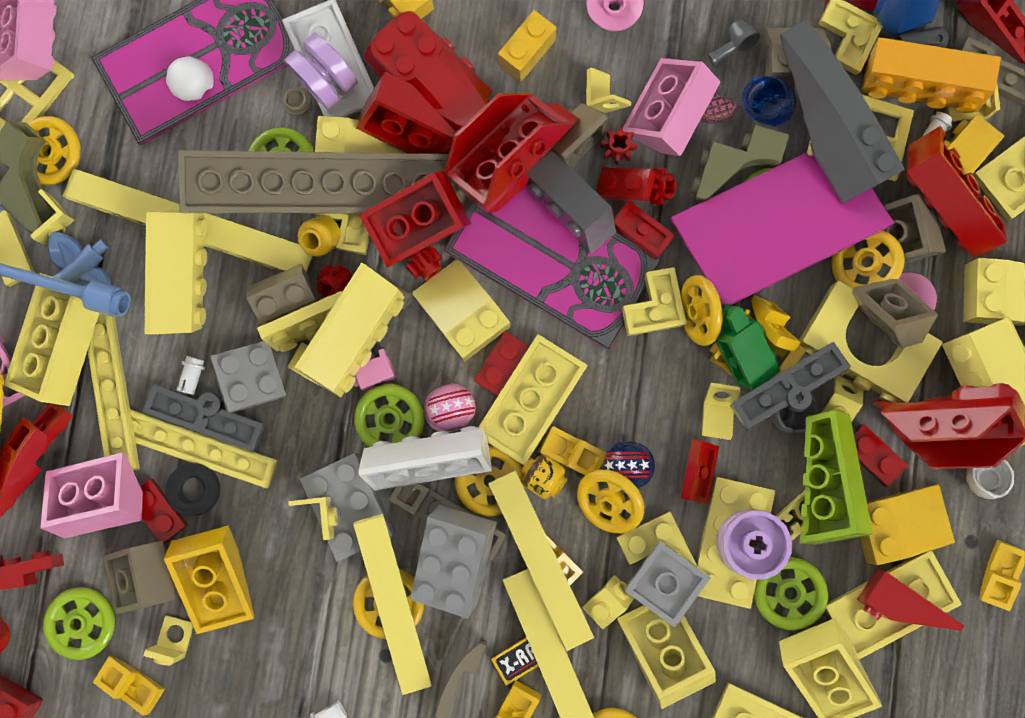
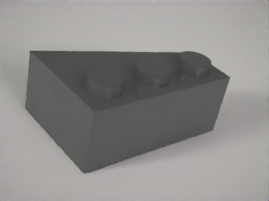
[527,150,616,255]

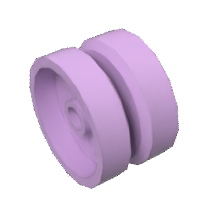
[283,32,358,110]
[717,510,792,579]

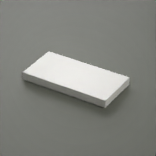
[282,0,374,118]

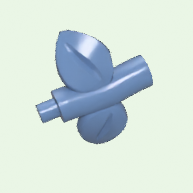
[48,232,111,286]

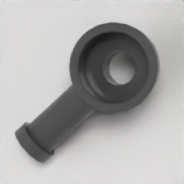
[707,19,761,66]

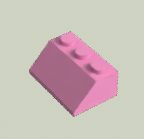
[0,0,57,81]
[623,58,720,157]
[41,453,143,538]

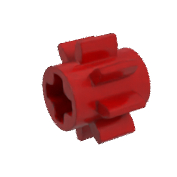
[600,126,637,165]
[649,167,676,205]
[406,246,442,281]
[316,264,352,298]

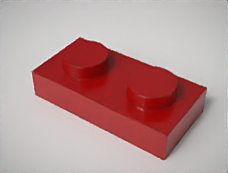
[596,167,656,201]
[614,201,675,260]
[473,331,530,396]
[853,424,909,487]
[681,439,720,504]
[140,479,189,544]

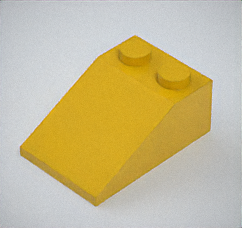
[860,484,955,565]
[164,525,255,634]

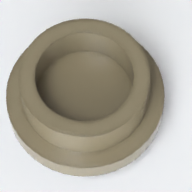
[282,87,311,116]

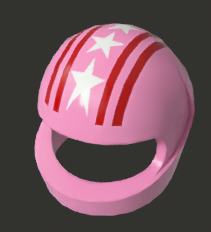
[423,383,476,432]

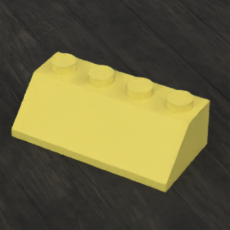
[145,209,208,334]
[295,263,405,398]
[4,273,99,406]
[942,317,1025,446]

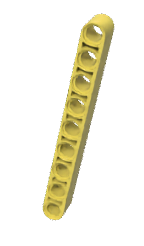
[62,169,312,272]

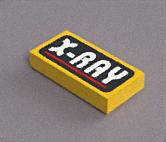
[491,637,538,686]

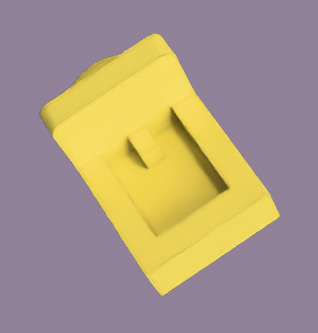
[582,575,634,629]

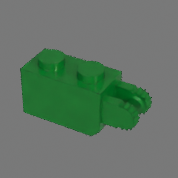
[715,304,781,390]

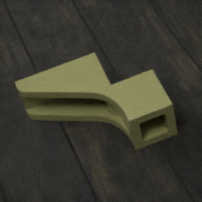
[0,121,53,233]
[690,125,789,205]

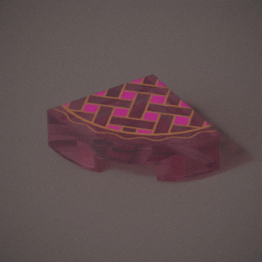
[700,94,740,124]

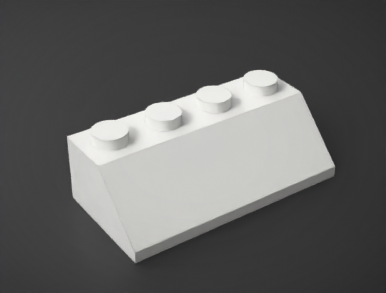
[359,426,492,490]

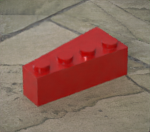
[905,126,1007,259]

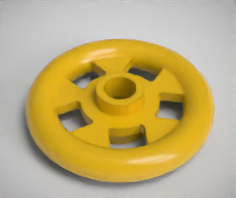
[27,116,81,185]
[831,230,905,289]
[680,275,723,346]
[454,445,525,517]
[577,470,645,533]
[353,568,424,640]

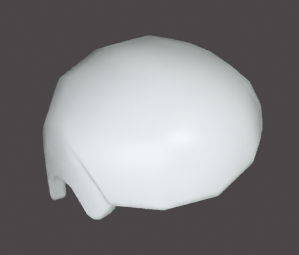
[166,56,214,101]
[966,460,1014,499]

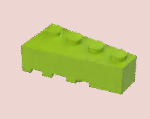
[800,410,873,545]

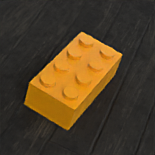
[861,37,1001,113]

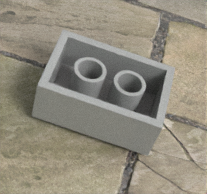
[300,453,396,562]
[410,504,497,619]

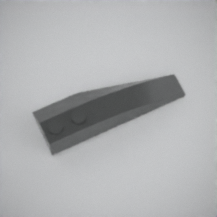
[780,20,905,204]

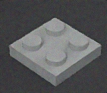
[210,341,286,414]
[624,540,710,628]

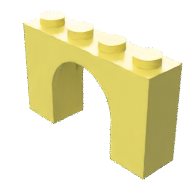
[799,281,943,403]

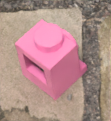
[354,349,397,392]

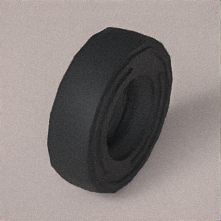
[165,463,221,516]

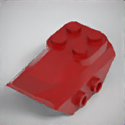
[364,11,493,131]
[445,93,579,213]
[873,383,1025,469]

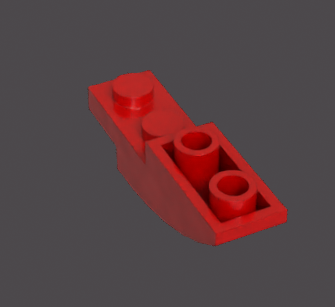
[0,403,74,517]
[0,550,64,590]

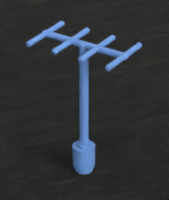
[0,205,131,317]

